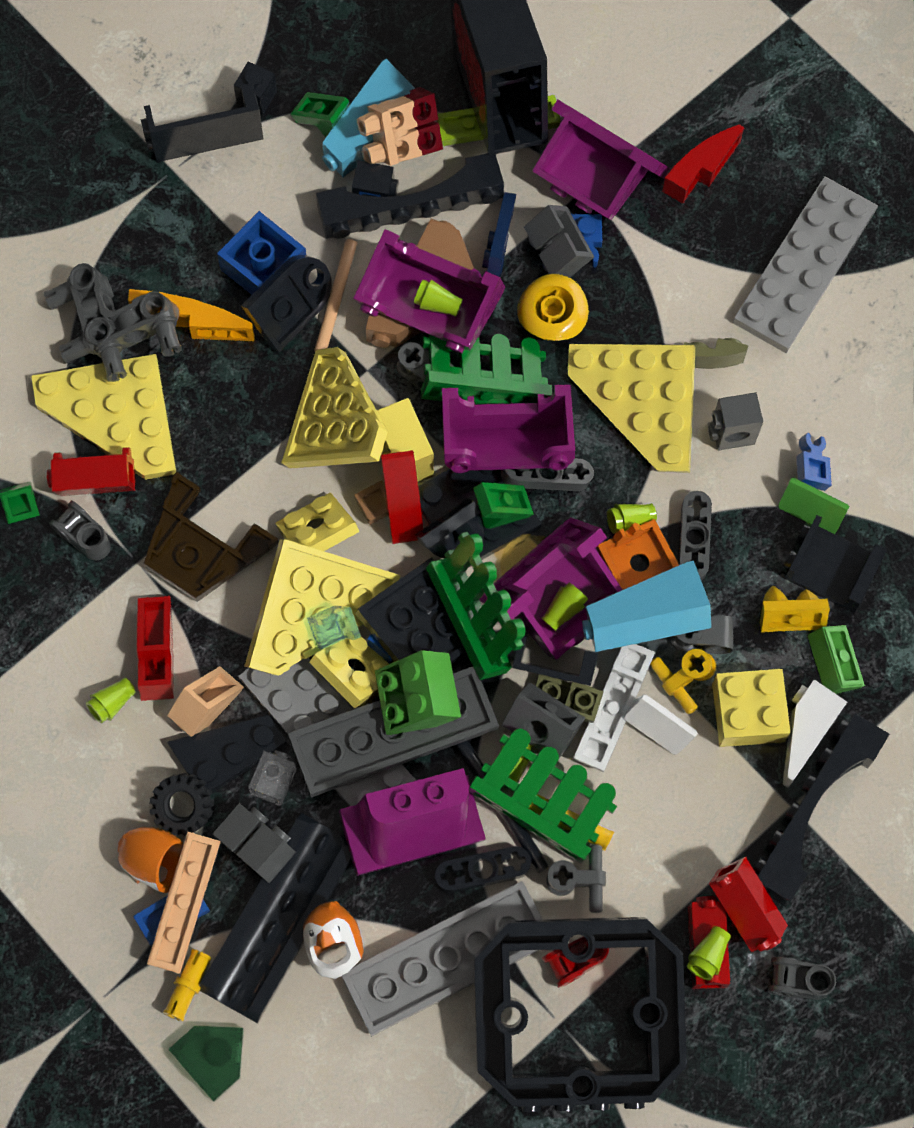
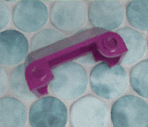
[353,229,505,354]
[442,385,575,473]

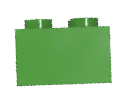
[375,650,461,735]

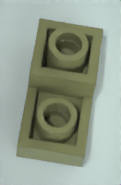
[684,338,748,369]
[535,674,604,723]

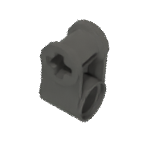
[397,342,454,389]
[49,500,111,561]
[669,615,733,654]
[767,957,836,1000]

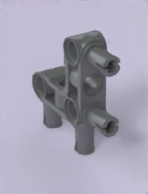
[44,263,182,382]

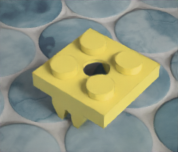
[275,492,359,551]
[309,629,389,708]

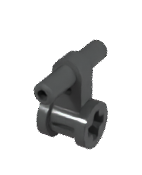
[546,844,606,913]

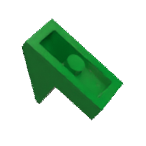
[290,92,349,138]
[473,482,534,529]

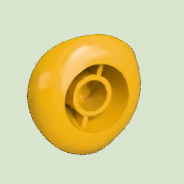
[517,274,589,341]

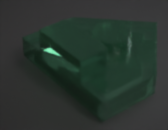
[168,1026,244,1102]

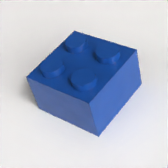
[217,211,306,295]

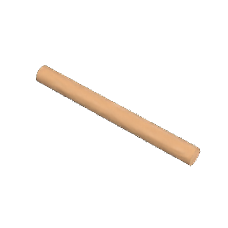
[314,239,357,351]

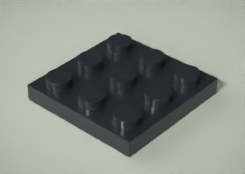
[418,469,542,566]
[355,557,467,664]

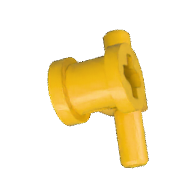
[650,649,716,714]

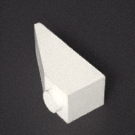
[783,680,847,788]

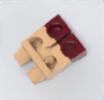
[356,87,443,166]

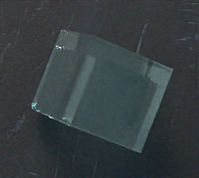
[307,605,361,649]

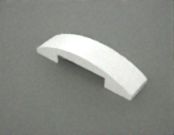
[573,644,655,772]

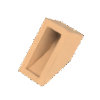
[167,666,244,737]

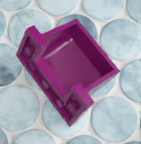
[532,99,670,220]
[479,517,623,660]
[338,768,486,876]

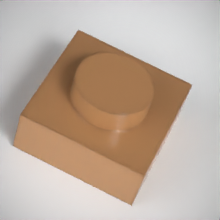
[354,480,388,525]

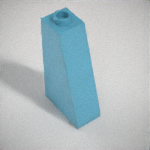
[322,59,426,178]
[582,561,711,652]

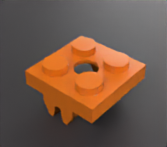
[596,519,679,590]

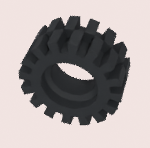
[149,773,214,836]

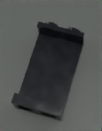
[140,83,264,162]

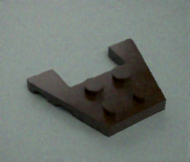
[144,472,279,602]

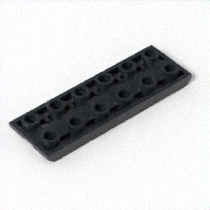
[200,813,352,1024]

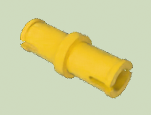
[163,949,212,1022]

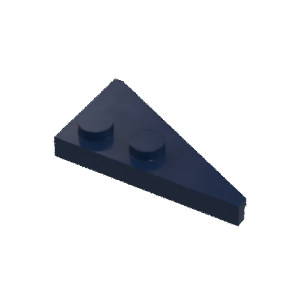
[482,192,517,278]

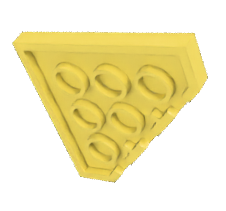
[568,344,696,473]
[281,347,388,468]
[31,354,176,480]
[244,539,400,676]

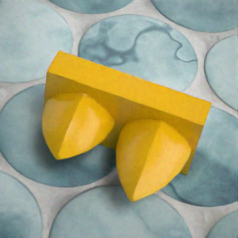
[760,586,830,632]

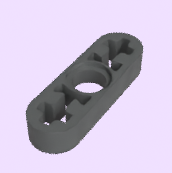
[501,458,594,491]
[679,491,712,581]

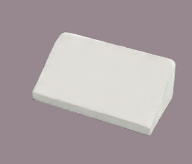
[624,694,698,755]

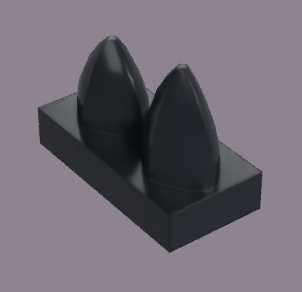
[415,498,484,559]

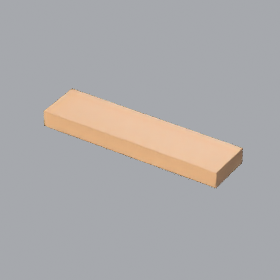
[147,832,221,974]

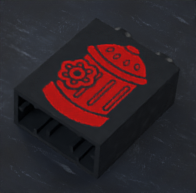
[450,0,548,156]

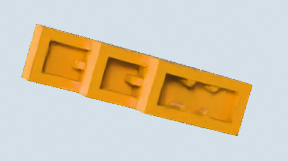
[128,289,255,341]

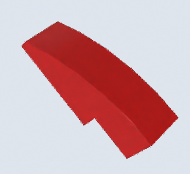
[662,125,744,204]
[381,450,423,544]
[137,596,174,701]

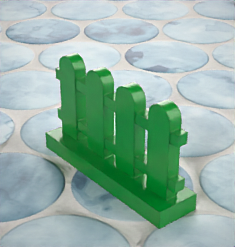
[421,334,552,405]
[426,532,525,680]
[469,729,617,863]

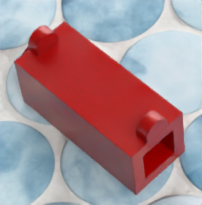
[47,447,135,496]
[709,857,788,952]
[688,896,730,989]

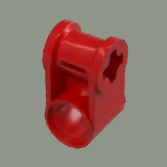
[542,936,609,988]

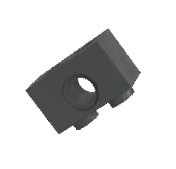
[708,392,764,451]
[502,683,585,759]

